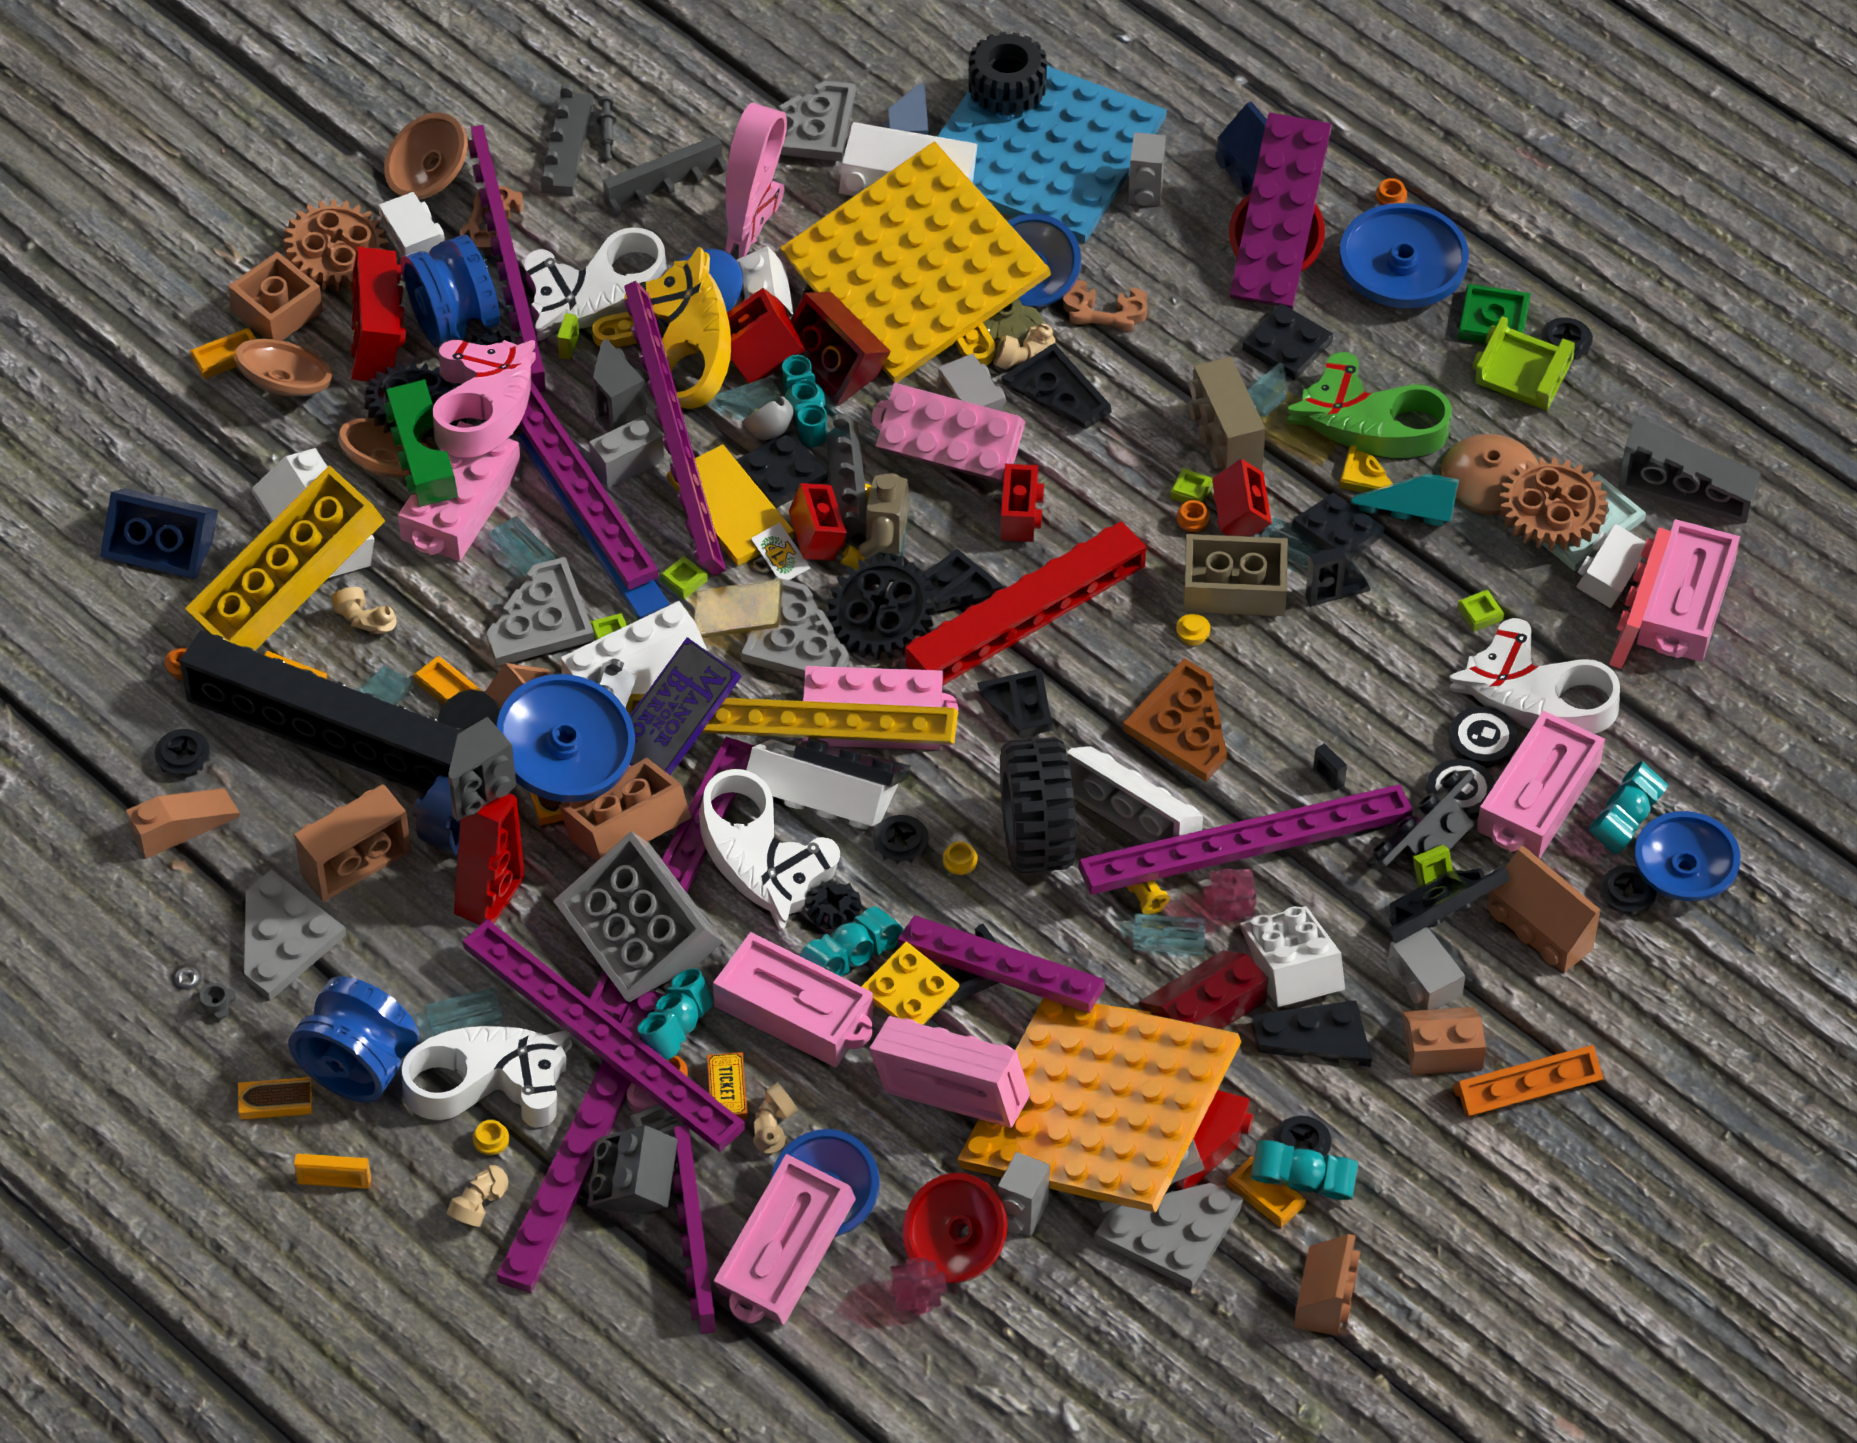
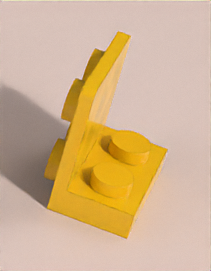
[861,941,959,1025]

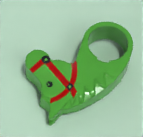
[1286,352,1452,458]

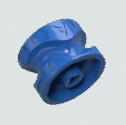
[401,234,500,348]
[288,976,419,1103]

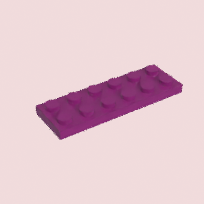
[1230,112,1332,309]

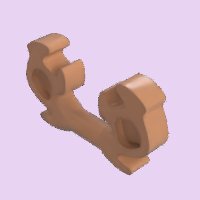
[460,186,523,255]
[1063,280,1147,332]

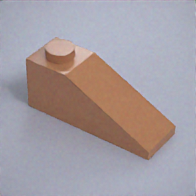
[126,788,240,859]

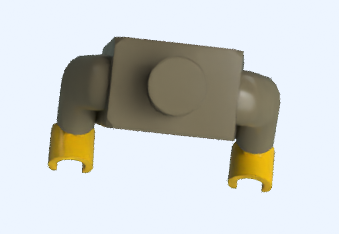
[840,473,910,570]

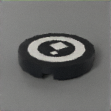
[1448,706,1518,768]
[1426,759,1495,820]

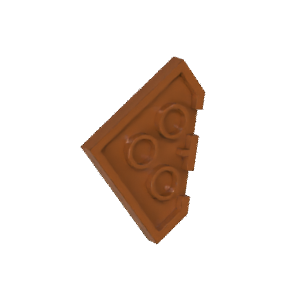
[1123,658,1227,782]

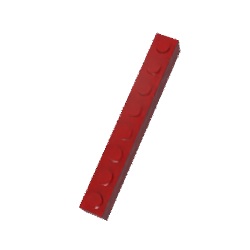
[905,521,1146,686]

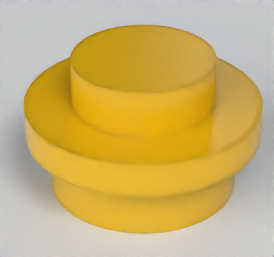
[1176,614,1210,646]
[943,841,978,875]
[473,1120,509,1155]

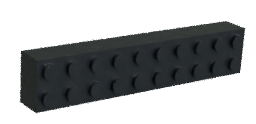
[179,631,464,794]

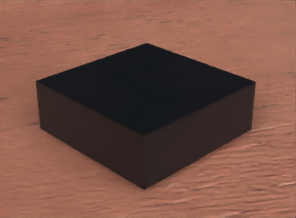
[1313,743,1347,791]

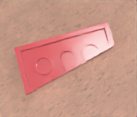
[1609,527,1671,670]

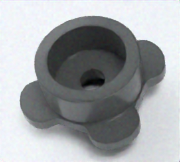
[195,983,236,1019]

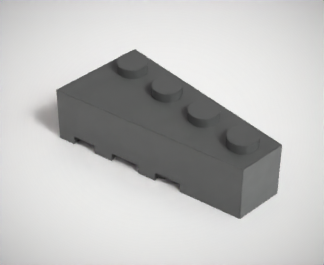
[1618,417,1761,523]

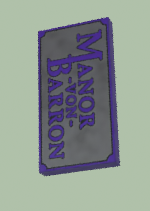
[630,637,742,775]

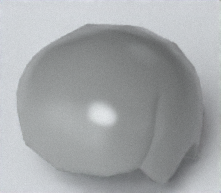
[741,397,794,441]

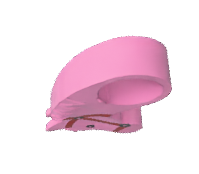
[725,103,787,259]
[433,340,536,457]

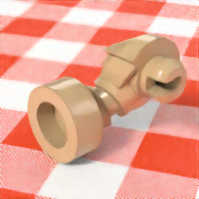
[993,324,1056,370]
[330,587,397,634]
[752,1082,799,1154]
[446,1165,508,1227]

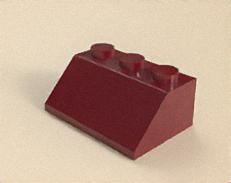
[791,292,891,405]
[1138,950,1269,1030]

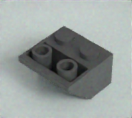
[593,339,648,432]
[448,717,516,821]
[587,1125,678,1214]

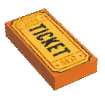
[707,1052,747,1120]

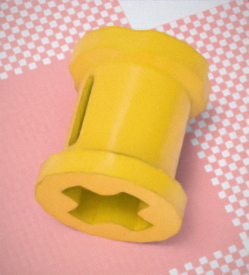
[1126,880,1170,915]

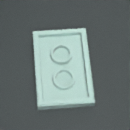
[1542,474,1646,571]

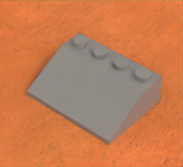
[553,831,723,1002]

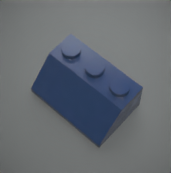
[1215,101,1267,195]
[100,488,218,579]

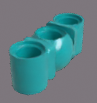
[782,355,827,447]
[1588,761,1668,855]
[800,906,903,977]
[638,968,714,1060]
[1250,1140,1358,1200]

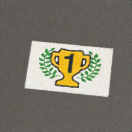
[751,523,810,580]

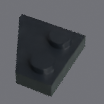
[925,549,1002,611]

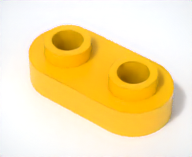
[592,312,637,348]
[955,323,996,365]

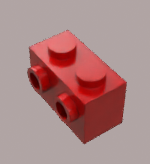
[1212,459,1272,537]
[1000,463,1044,542]
[788,483,846,561]

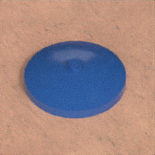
[1339,203,1469,308]
[496,674,635,802]

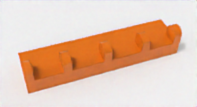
[1453,1044,1604,1117]

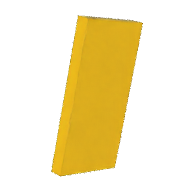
[667,444,794,566]

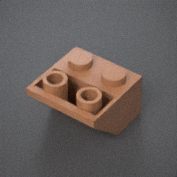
[1294,1234,1360,1336]

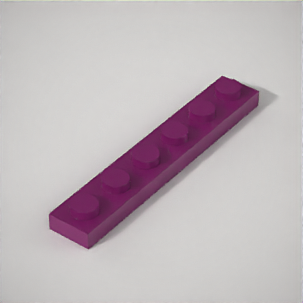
[898,915,1105,1013]
[672,1125,715,1334]

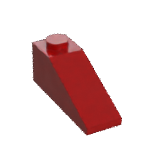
[1176,1090,1254,1191]

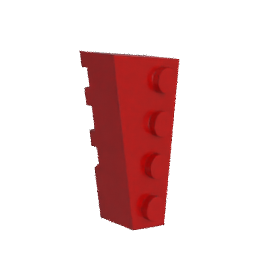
[351,247,406,382]
[454,793,525,925]

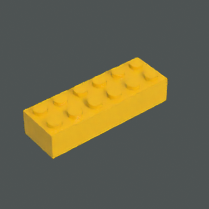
[185,465,385,651]

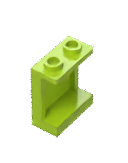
[1472,317,1575,411]

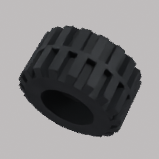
[968,32,1047,115]

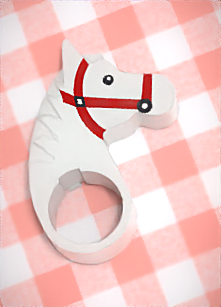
[1450,618,1620,734]

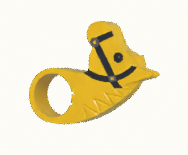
[624,247,731,409]

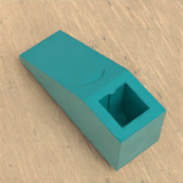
[1351,473,1459,526]

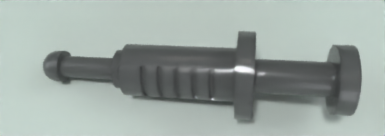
[596,95,617,161]

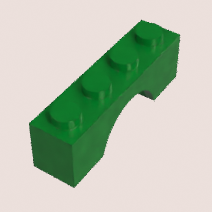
[383,380,458,507]

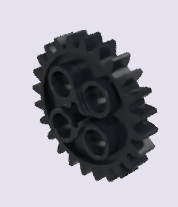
[364,362,468,443]
[827,554,937,660]

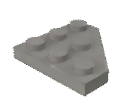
[779,81,856,161]
[486,557,594,666]
[741,577,849,678]
[244,870,346,1001]
[1095,1183,1244,1288]

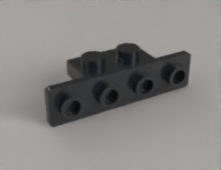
[1366,770,1475,869]

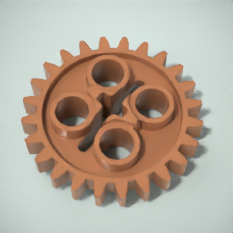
[283,199,388,292]
[1498,457,1608,551]

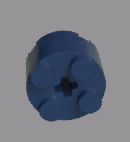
[412,774,460,856]

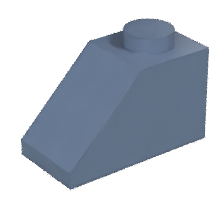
[883,84,928,135]

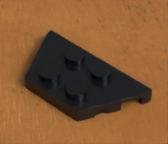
[1388,867,1510,943]

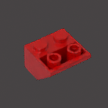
[727,288,805,387]

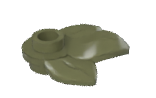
[983,299,1044,347]

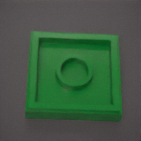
[1457,284,1531,343]

